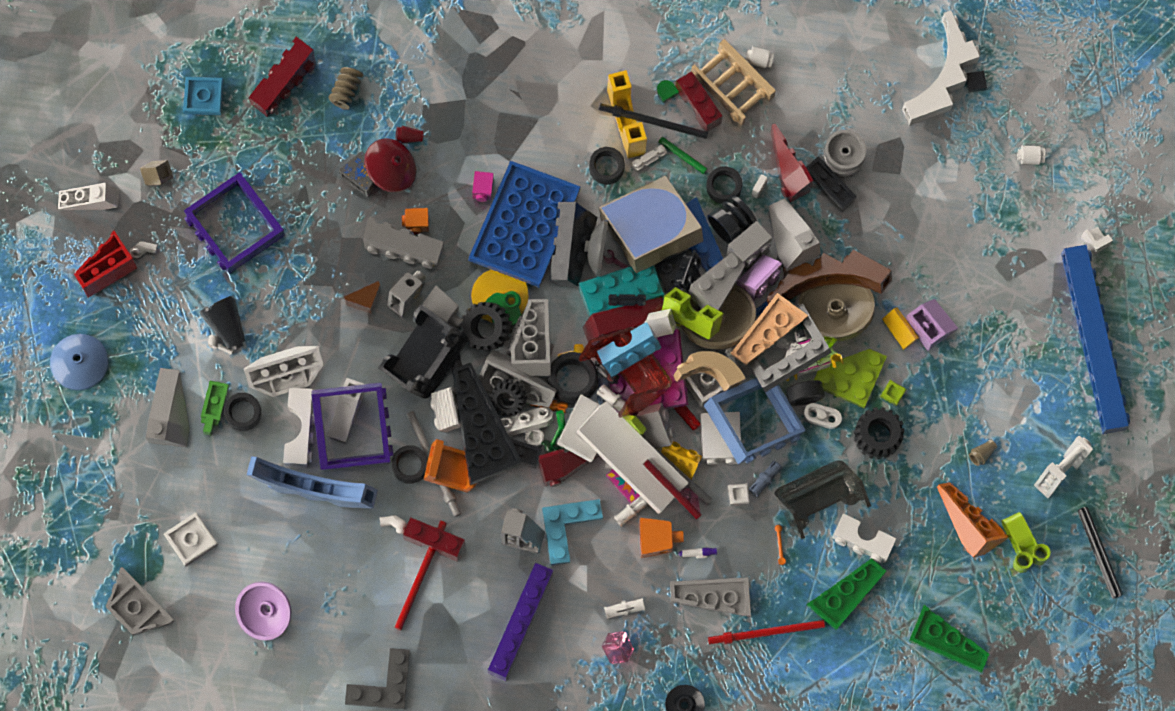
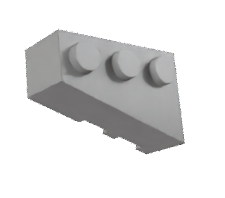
[501,508,545,554]

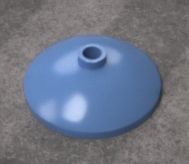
[50,334,108,390]

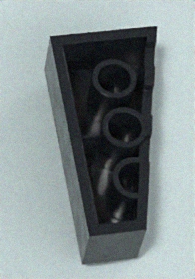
[549,202,598,287]

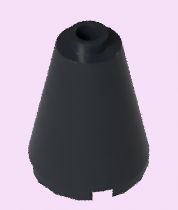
[199,295,246,351]

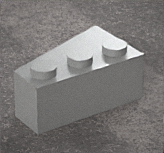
[688,252,745,311]

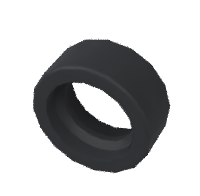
[589,147,625,185]
[706,166,743,204]
[786,380,825,406]
[224,393,262,431]
[391,445,428,484]

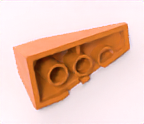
[937,482,1008,557]

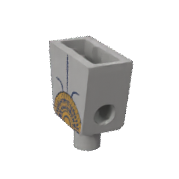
[387,271,426,317]

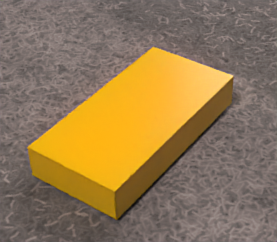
[882,307,919,350]

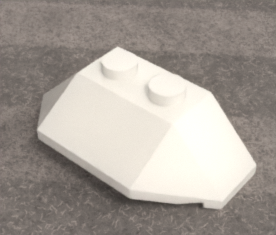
[244,346,324,397]

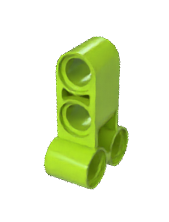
[1001,512,1051,573]

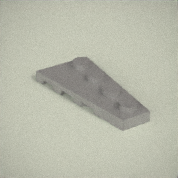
[670,577,751,617]

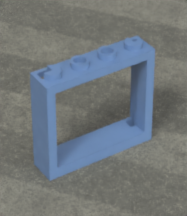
[704,378,806,465]

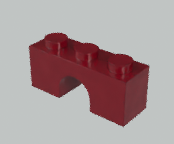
[675,71,723,132]
[403,517,465,562]

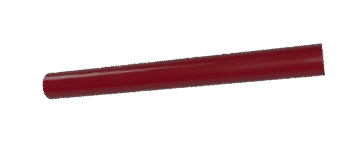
[643,459,702,520]

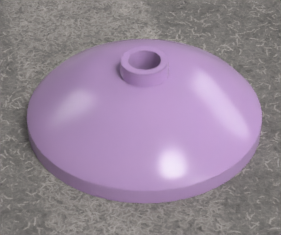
[235,582,292,640]

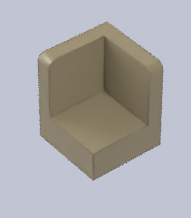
[140,160,174,185]

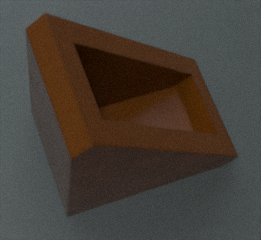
[344,281,381,314]

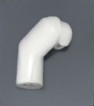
[130,242,158,258]
[379,515,407,534]

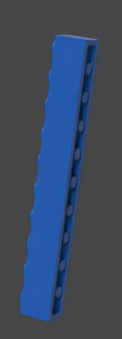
[1061,245,1130,434]

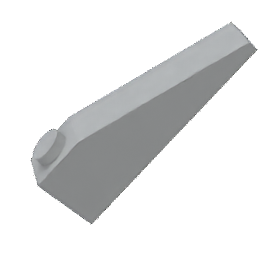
[768,198,821,271]
[479,349,557,407]

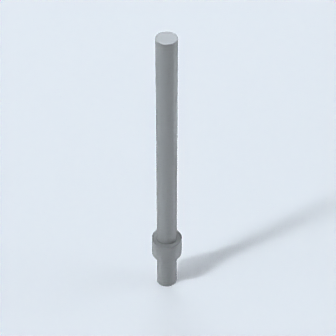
[407,411,461,517]

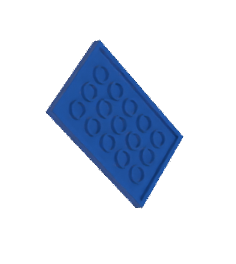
[468,160,581,287]

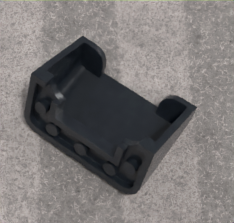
[378,304,468,399]

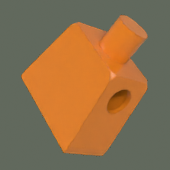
[639,518,684,558]

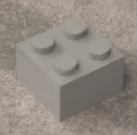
[726,221,772,271]

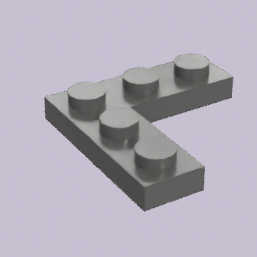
[345,648,410,710]

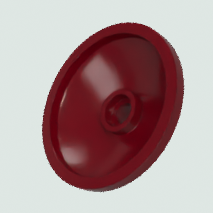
[364,138,416,193]

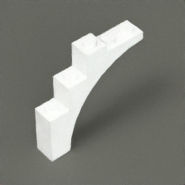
[902,10,980,126]

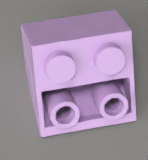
[737,254,782,301]
[906,299,958,351]

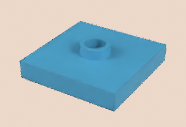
[183,77,224,115]

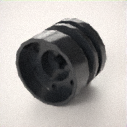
[707,195,757,245]

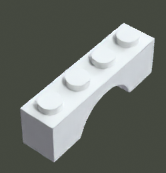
[283,388,315,469]

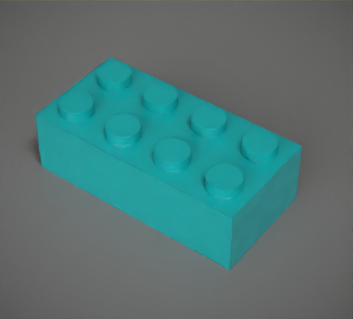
[579,266,664,317]

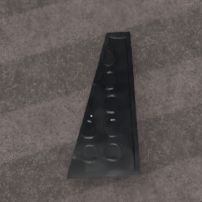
[452,362,522,485]

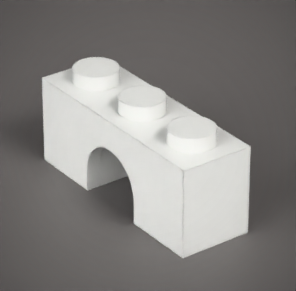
[832,514,896,563]

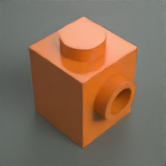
[402,208,429,235]

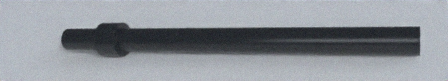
[598,103,708,139]

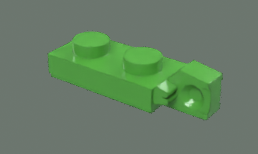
[201,381,229,436]

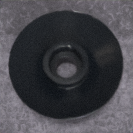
[665,685,705,711]

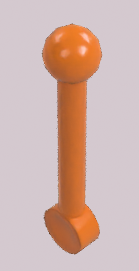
[775,525,786,565]

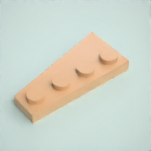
[731,293,808,366]

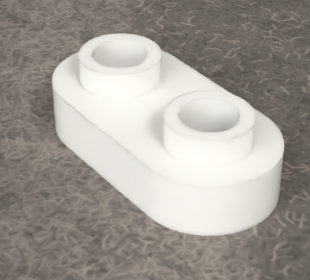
[803,403,842,429]

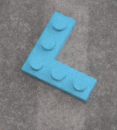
[542,499,603,566]

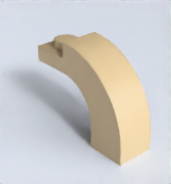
[673,351,746,391]

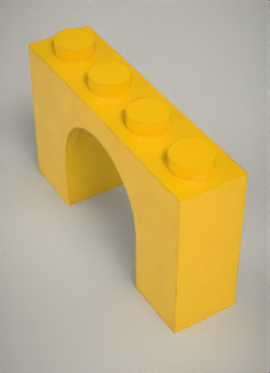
[607,70,647,159]

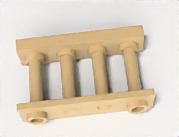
[691,39,776,125]

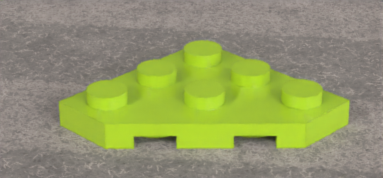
[814,348,887,408]

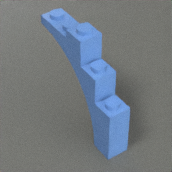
[247,456,378,509]

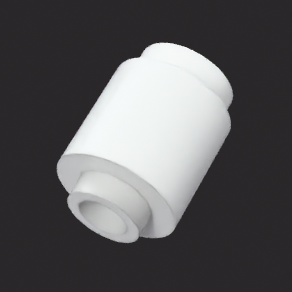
[745,46,774,69]
[1017,146,1045,165]

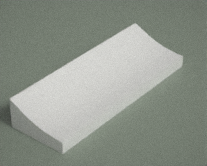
[576,401,689,514]

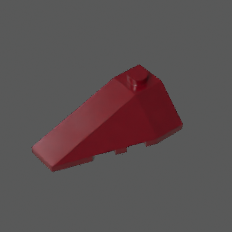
[539,449,599,487]

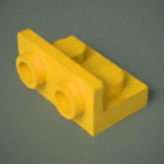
[661,441,702,480]

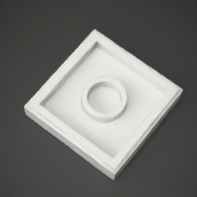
[164,513,218,567]

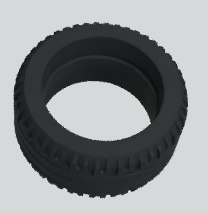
[547,352,598,405]

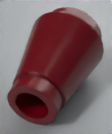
[395,125,423,144]

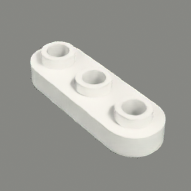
[500,407,554,437]

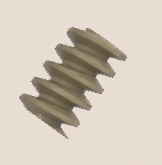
[328,67,364,110]

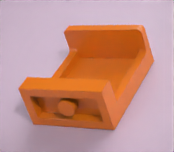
[424,439,477,493]

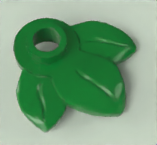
[485,291,521,325]

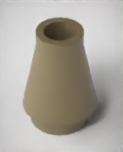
[969,439,997,466]

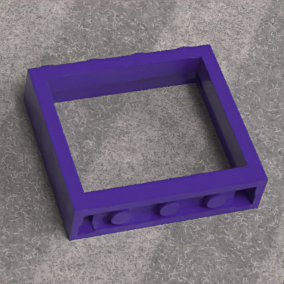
[184,172,285,274]
[311,383,394,470]

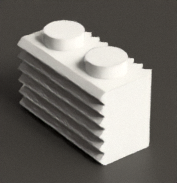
[430,387,461,432]

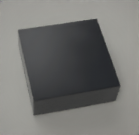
[966,71,987,93]

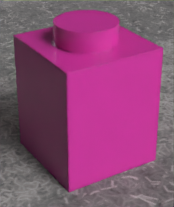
[472,171,494,202]

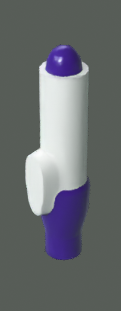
[678,547,717,558]

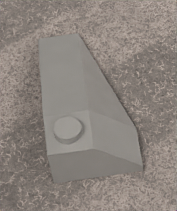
[511,299,550,376]
[146,368,190,448]

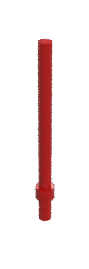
[394,520,447,631]
[708,620,825,645]

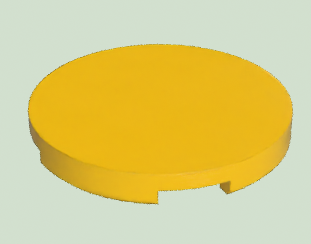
[471,270,529,323]

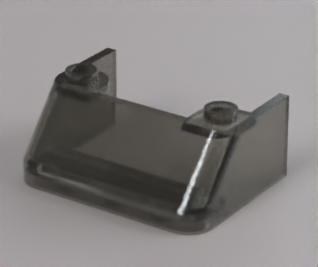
[774,460,871,539]

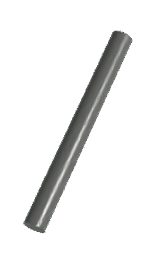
[654,447,713,505]

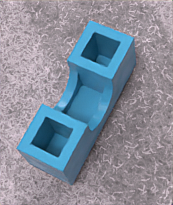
[597,322,662,377]

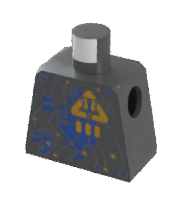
[339,151,375,197]

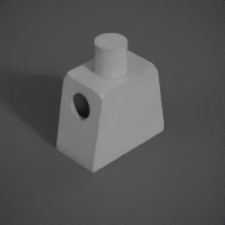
[422,286,464,329]

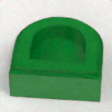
[657,80,679,103]

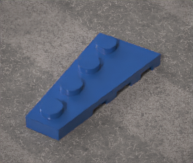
[686,197,723,272]

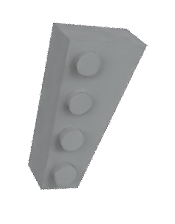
[363,216,444,269]

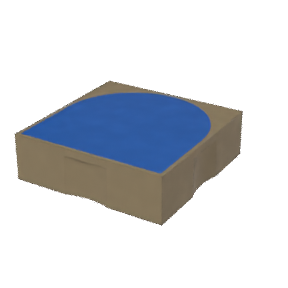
[599,176,703,273]

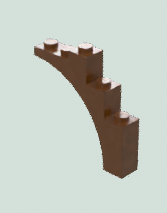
[767,250,892,304]

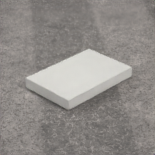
[557,395,600,462]

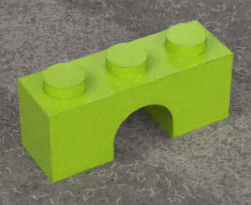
[662,287,723,340]

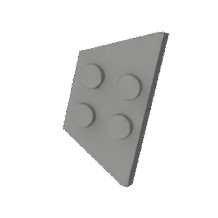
[106,567,174,636]

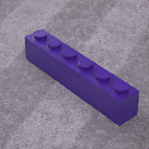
[488,562,553,681]

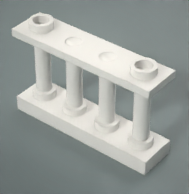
[1034,436,1093,498]

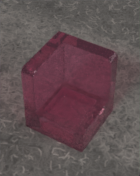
[601,631,634,664]

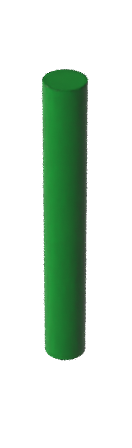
[658,136,708,175]

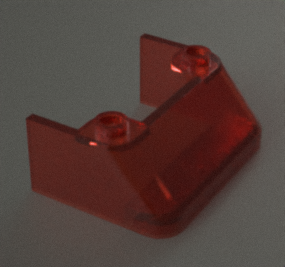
[578,328,672,418]

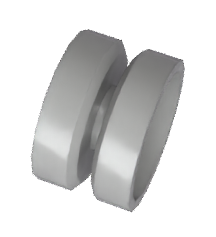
[823,130,866,177]

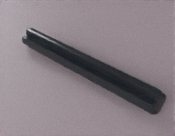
[1078,507,1123,599]

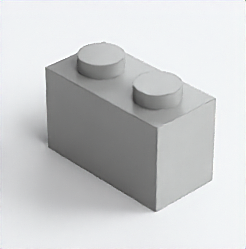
[637,403,675,448]

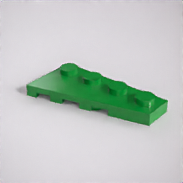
[806,558,886,630]
[909,605,989,673]

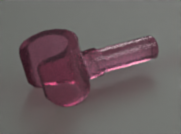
[603,249,628,269]

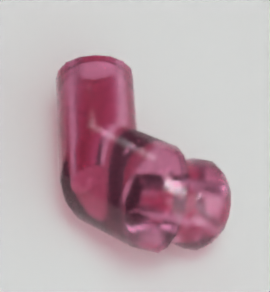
[680,488,700,512]

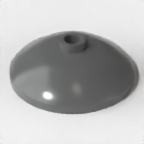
[584,220,608,277]

